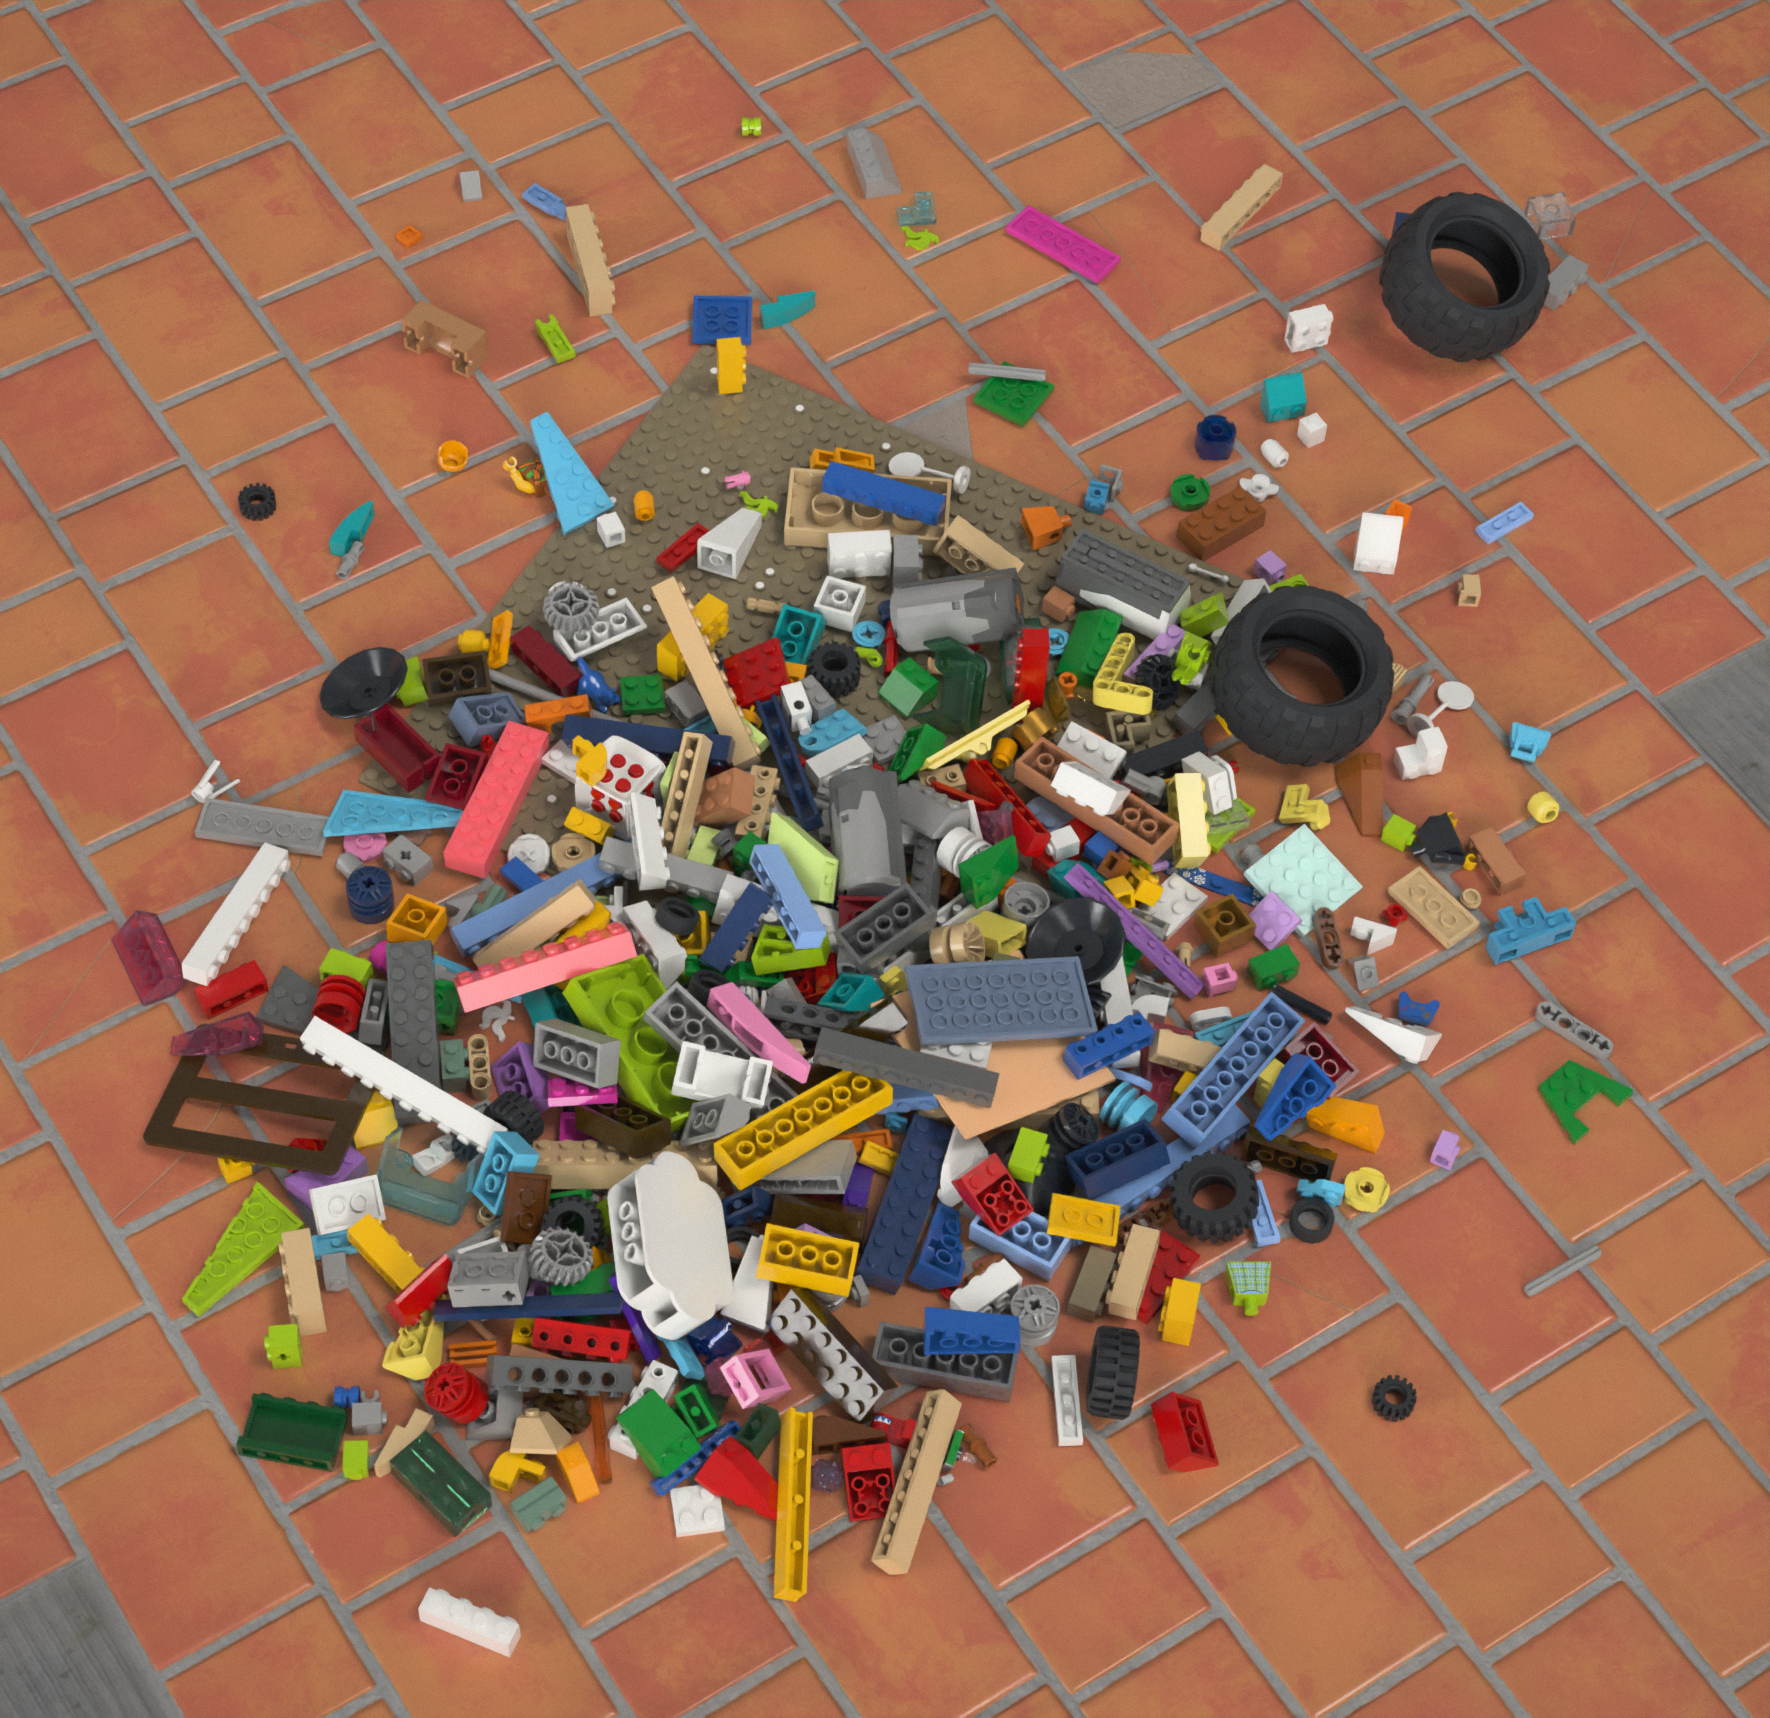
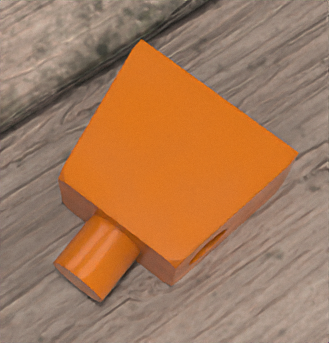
[1021,506,1071,550]

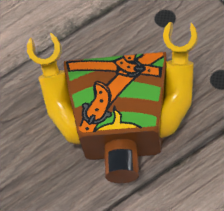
[503,456,552,499]

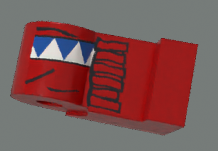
[870,1413,917,1449]

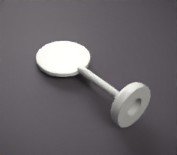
[888,452,970,494]
[1407,681,1474,739]

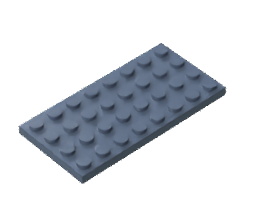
[904,956,1098,1046]

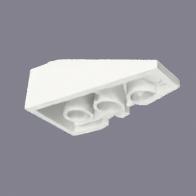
[1345,1006,1442,1064]

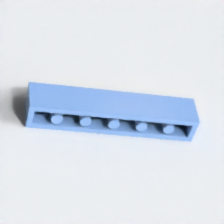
[749,844,826,949]

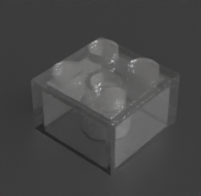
[1524,192,1576,239]

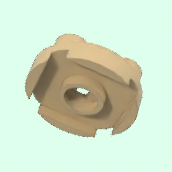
[552,833,595,872]

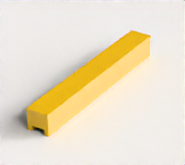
[774,1407,813,1602]

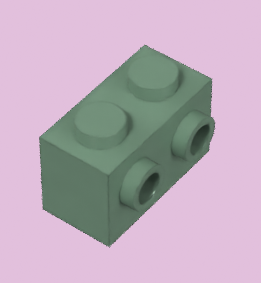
[440,1039,470,1093]

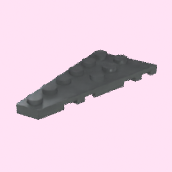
[256,965,389,1053]

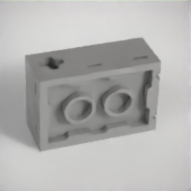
[448,1251,530,1307]

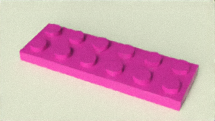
[1006,205,1121,284]

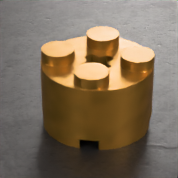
[1010,707,1060,752]

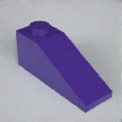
[843,1162,875,1208]

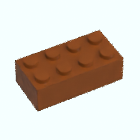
[1176,486,1266,561]

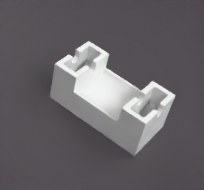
[671,1041,773,1114]

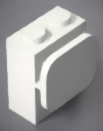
[1181,752,1237,815]

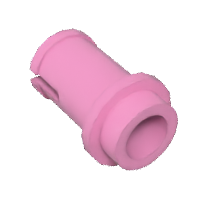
[724,471,751,490]

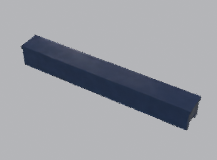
[755,694,824,833]

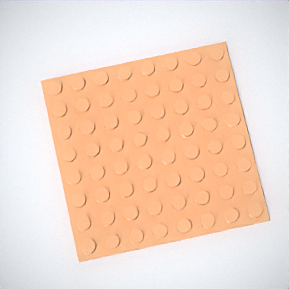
[870,950,1116,1140]

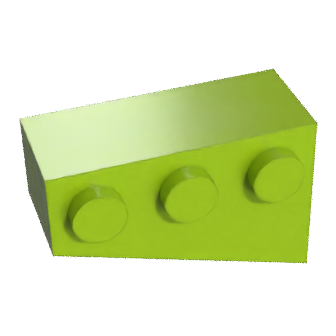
[751,924,831,975]

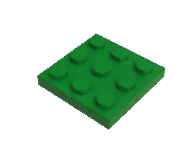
[973,361,1055,427]

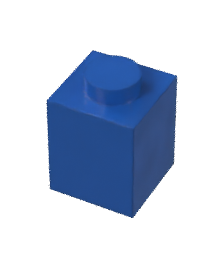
[1083,831,1119,867]

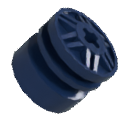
[346,866,395,924]

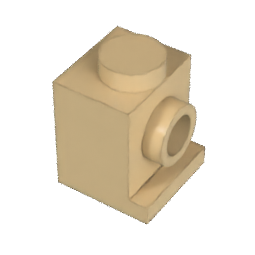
[1457,574,1481,607]

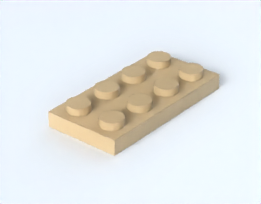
[1388,866,1480,949]

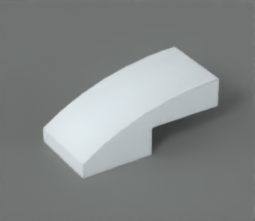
[410,1133,455,1177]

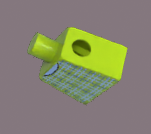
[1224,1262,1271,1316]

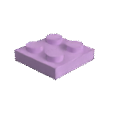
[1249,891,1303,950]

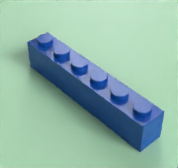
[822,461,946,526]

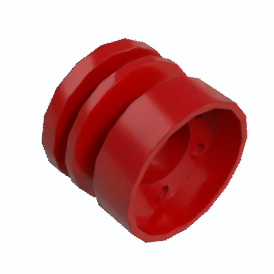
[312,974,366,1034]
[424,1362,489,1424]

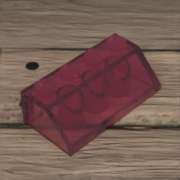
[111,910,189,1006]

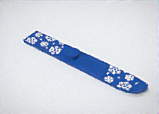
[1164,858,1264,907]

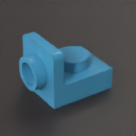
[884,1112,908,1134]

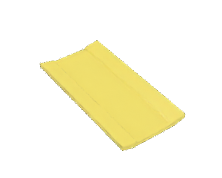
[909,700,1030,777]

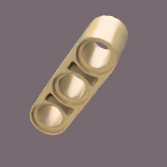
[468,1034,492,1101]

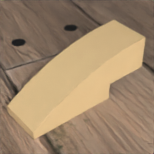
[374,1408,435,1477]

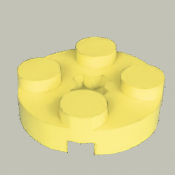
[1344,1167,1390,1213]

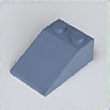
[448,692,527,746]
[1026,795,1074,833]

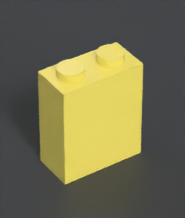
[967,910,1027,958]

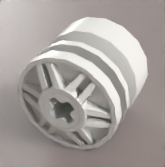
[936,827,992,878]

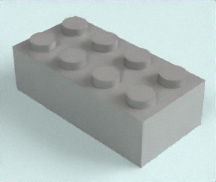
[533,1018,620,1088]

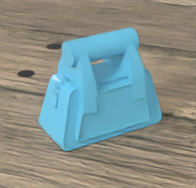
[1509,722,1551,763]

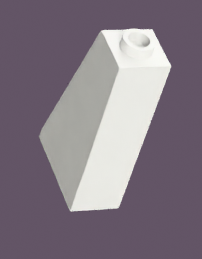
[720,1235,774,1334]

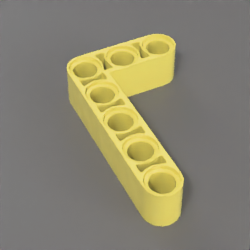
[1092,633,1153,715]

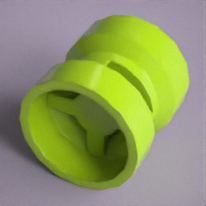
[742,117,761,136]

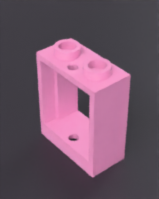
[720,1349,791,1409]

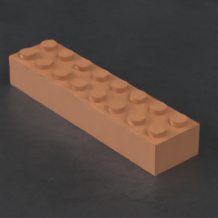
[1014,736,1179,866]

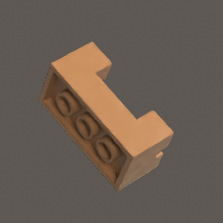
[402,300,488,379]

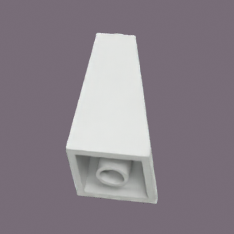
[697,508,762,579]

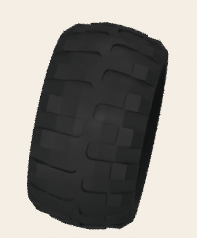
[1379,192,1550,362]
[1211,585,1394,767]

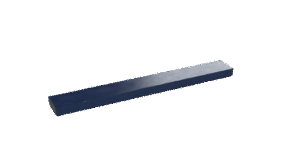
[433,1292,624,1321]

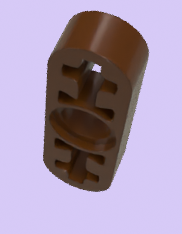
[1312,907,1344,970]
[1117,1199,1173,1245]

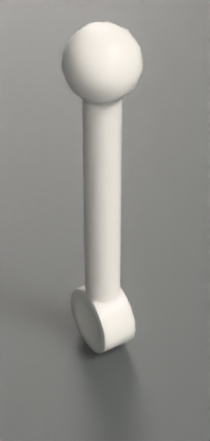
[1189,563,1229,583]

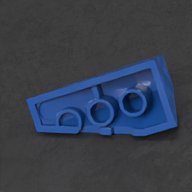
[1254,1053,1337,1141]

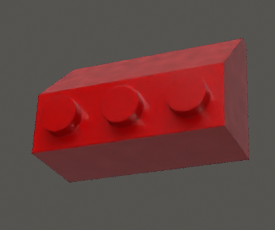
[384,1253,453,1328]
[1150,1392,1219,1473]

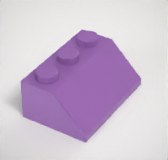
[490,1041,550,1114]

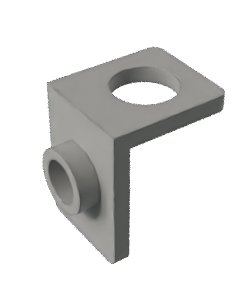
[1099,464,1124,502]
[1346,955,1379,990]

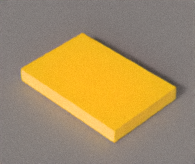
[1047,1193,1121,1246]

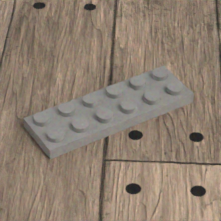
[195,798,329,857]

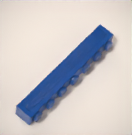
[650,1420,744,1496]

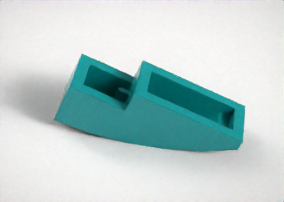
[760,290,816,330]
[329,501,375,557]

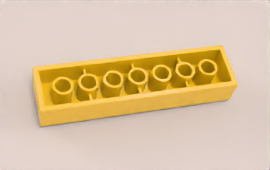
[713,1070,893,1191]

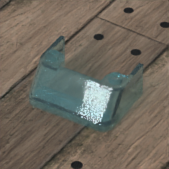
[377,1127,484,1226]

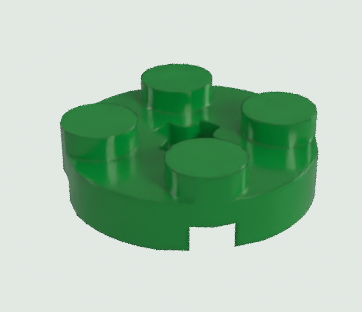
[1170,474,1210,511]

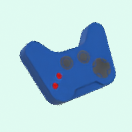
[1398,992,1440,1026]

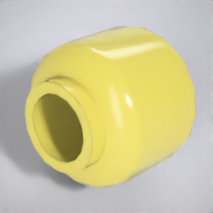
[1527,792,1559,823]

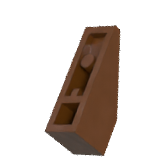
[812,1415,886,1455]

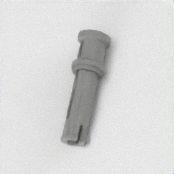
[1391,673,1434,725]

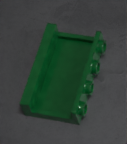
[236,1393,348,1472]

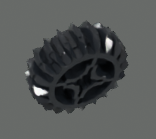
[1132,654,1181,711]

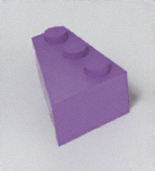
[285,1146,368,1212]

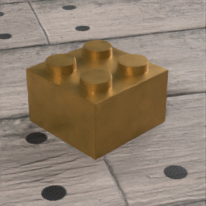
[1193,893,1256,957]

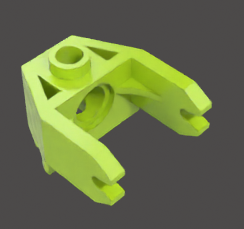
[1172,631,1213,684]

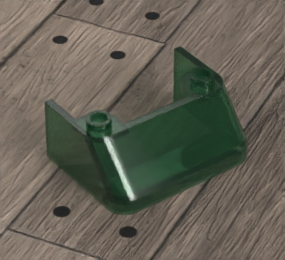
[912,636,988,735]

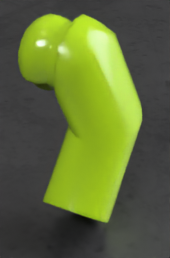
[856,646,882,667]

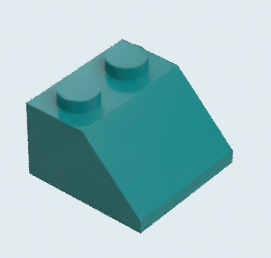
[1260,372,1307,423]
[1047,859,1108,900]
[817,972,885,1011]

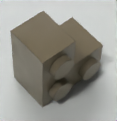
[1104,711,1152,757]

